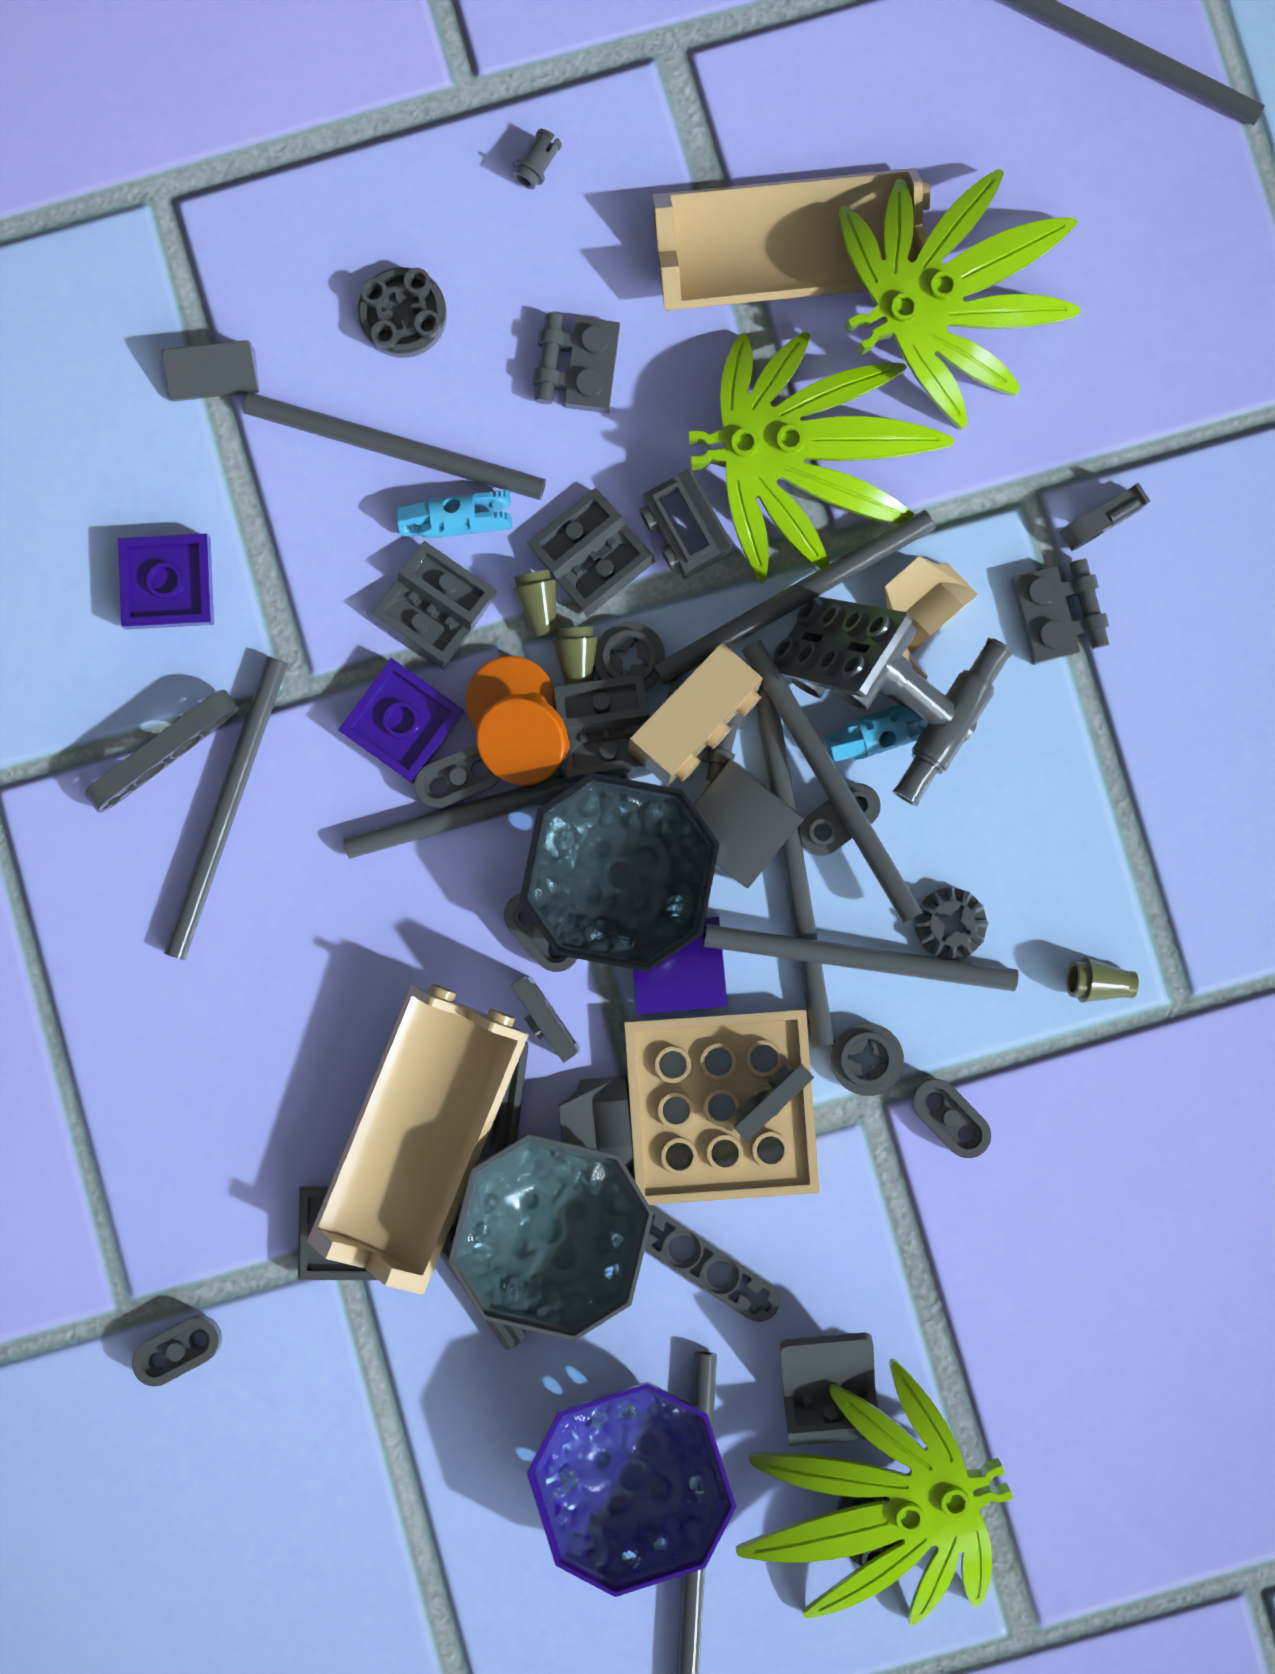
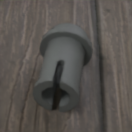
[512,129,562,189]

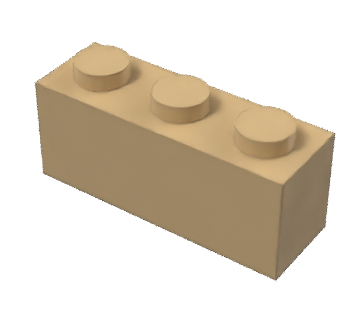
[627,642,763,787]

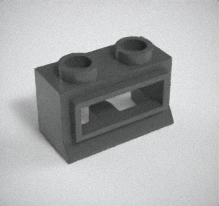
[639,467,733,579]

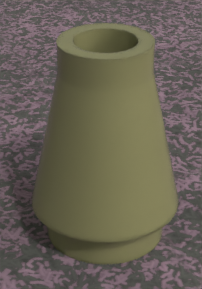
[513,569,557,637]
[553,626,598,685]
[1066,957,1139,1003]

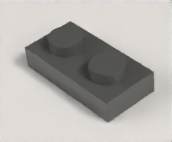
[733,1062,815,1141]

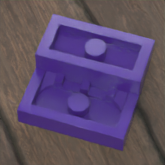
[633,917,728,1014]

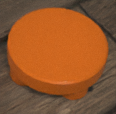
[466,656,556,730]
[476,692,570,785]

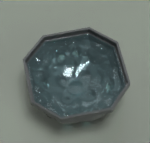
[448,1133,654,1341]

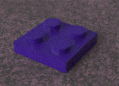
[118,533,214,630]
[338,658,465,784]

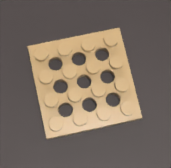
[624,1010,820,1205]

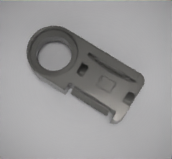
[1060,482,1151,551]

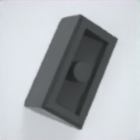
[161,340,259,402]

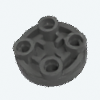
[358,267,447,358]

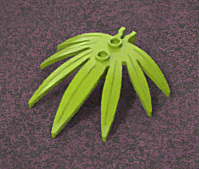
[837,169,1080,430]
[689,332,954,583]
[735,1358,1014,1625]

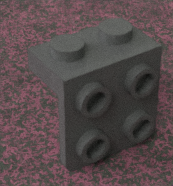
[779,1332,879,1446]

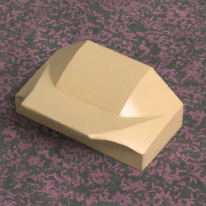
[884,556,978,654]

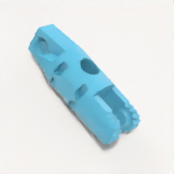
[397,490,513,538]
[824,704,928,762]

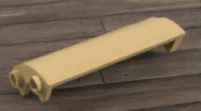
[652,168,930,311]
[307,983,529,1295]

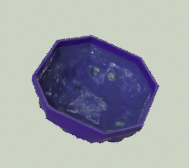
[527,1382,736,1597]

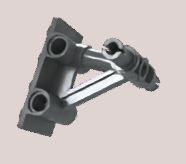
[773,596,1013,807]

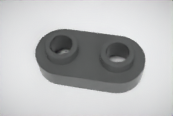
[415,745,500,809]
[799,783,881,856]
[504,893,577,972]
[911,1078,991,1158]
[132,1315,222,1387]

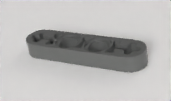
[84,690,239,813]
[626,1205,780,1322]

